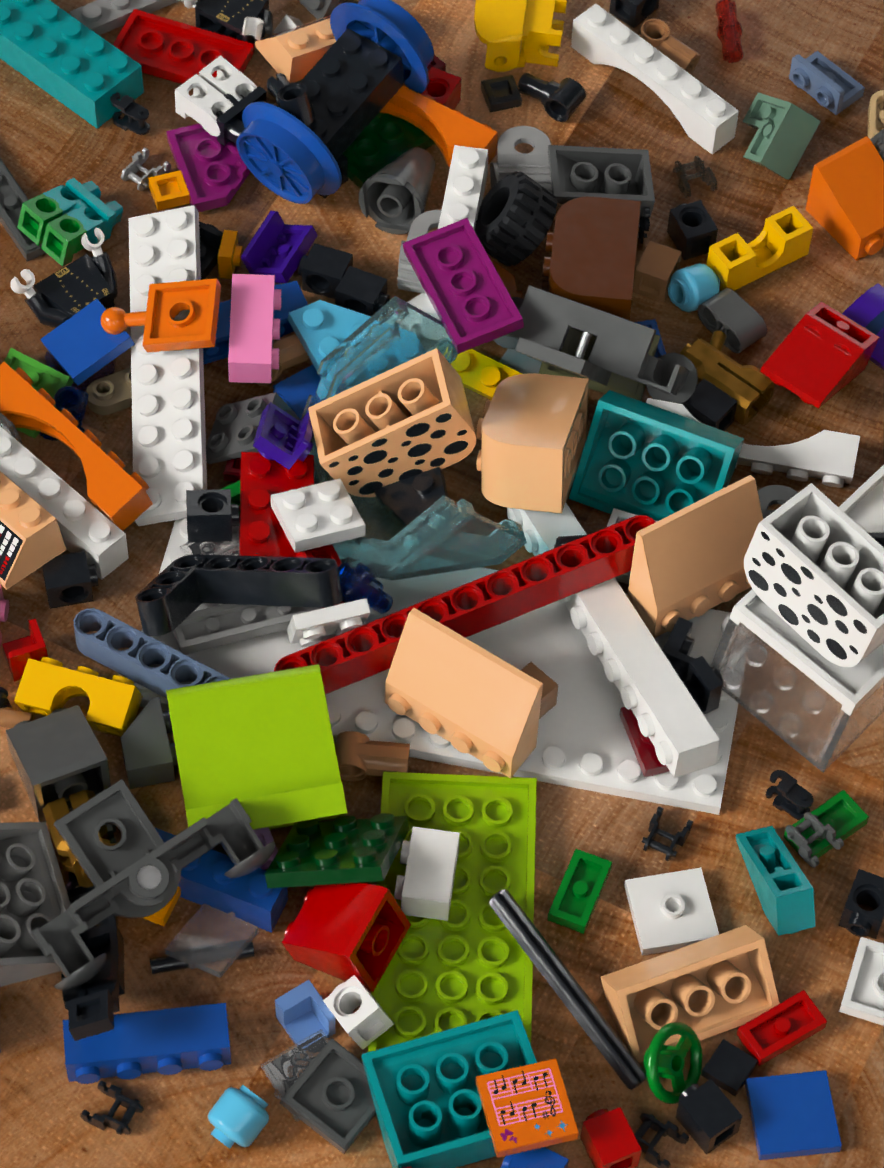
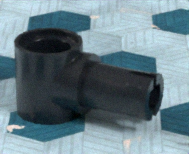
[518,72,586,122]
[267,73,316,126]

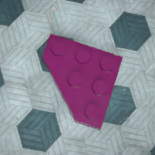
[166,123,251,212]

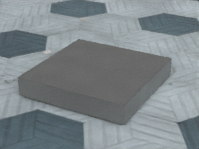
[280,1038,376,1154]

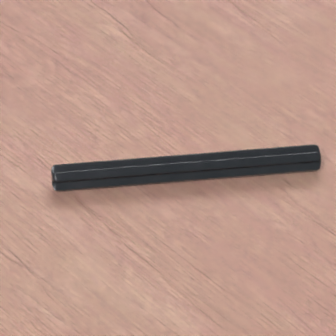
[489,889,647,1090]

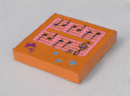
[476,1058,579,1158]

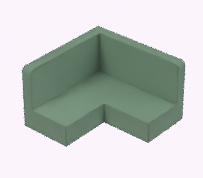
[742,92,821,179]

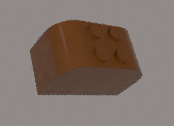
[542,197,641,321]

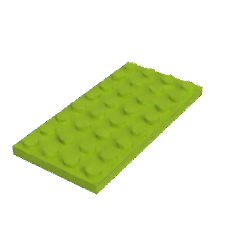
[368,772,537,1052]

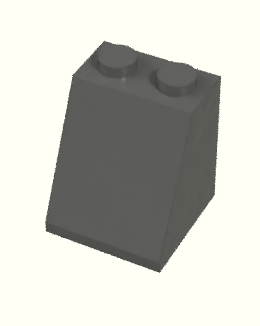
[5,705,111,822]

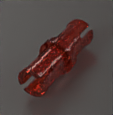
[715,0,744,63]

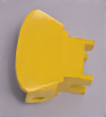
[474,0,567,72]

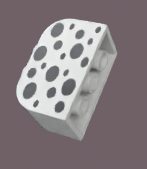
[744,483,884,667]

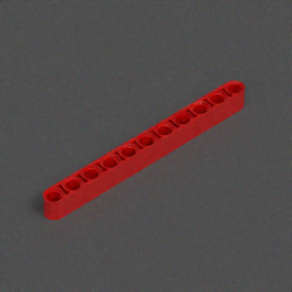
[274,515,655,694]

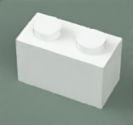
[394,827,460,921]

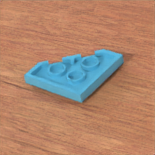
[288,300,427,397]

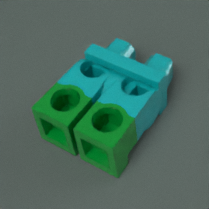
[17,178,123,267]

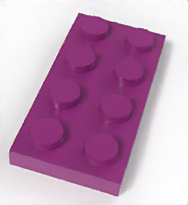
[403,218,524,354]

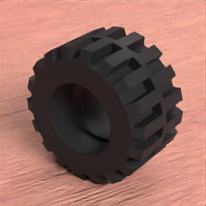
[474,171,557,266]

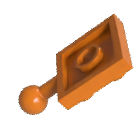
[100,278,221,352]

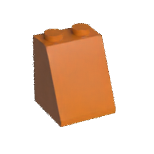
[805,136,884,261]

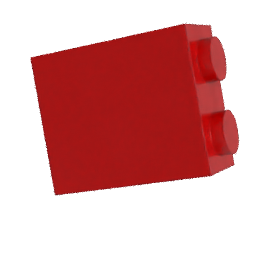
[282,883,411,992]

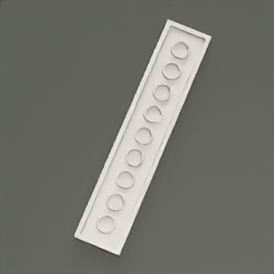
[129,205,207,526]

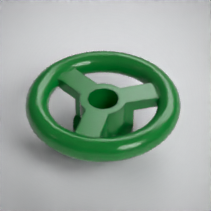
[644,1022,703,1104]

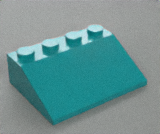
[569,390,744,521]
[361,1010,537,1168]

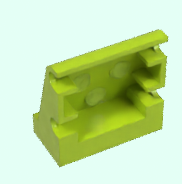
[166,664,348,830]

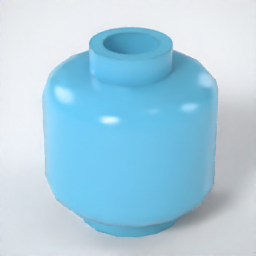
[668,263,720,312]
[208,1085,269,1149]

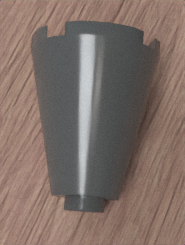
[358,147,436,234]

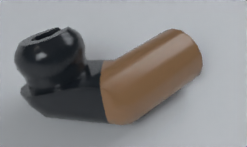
[0,687,33,728]

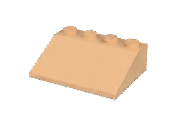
[627,475,763,638]
[385,607,543,779]

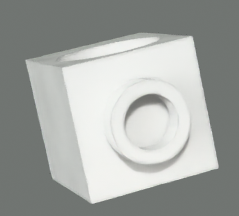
[323,975,394,1050]

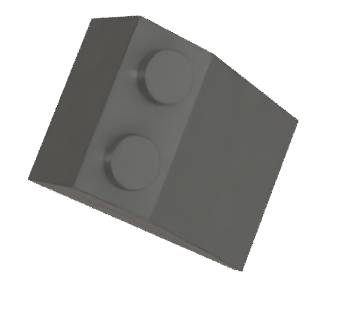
[548,145,655,223]

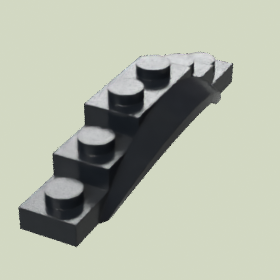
[61,872,125,1041]

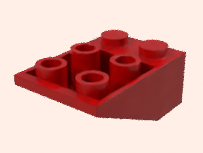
[760,301,880,409]

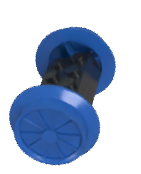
[236,0,434,204]

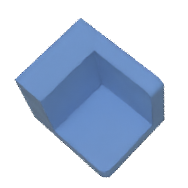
[275,980,336,1052]

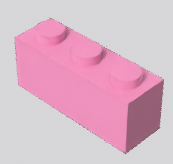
[228,274,282,383]

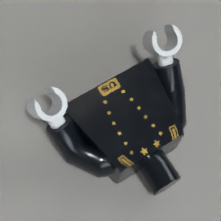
[176,0,273,45]
[11,228,118,328]

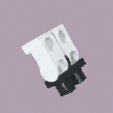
[175,55,267,146]

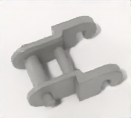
[121,148,171,191]

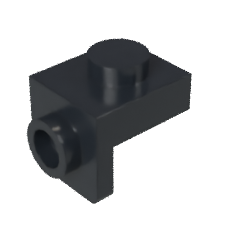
[684,656,724,715]

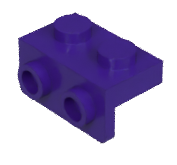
[241,211,318,283]
[253,402,314,470]

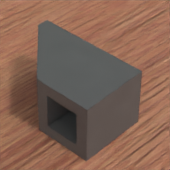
[121,697,178,789]

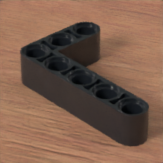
[135,554,344,636]

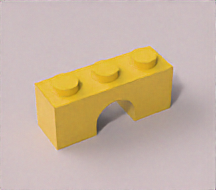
[707,205,813,291]
[14,657,143,737]

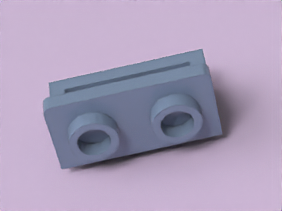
[789,51,865,115]

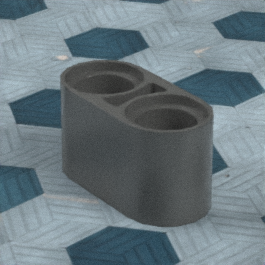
[697,288,767,354]

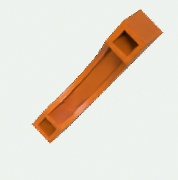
[380,84,498,167]
[0,361,153,531]

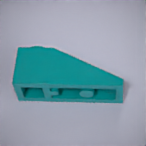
[736,826,816,936]

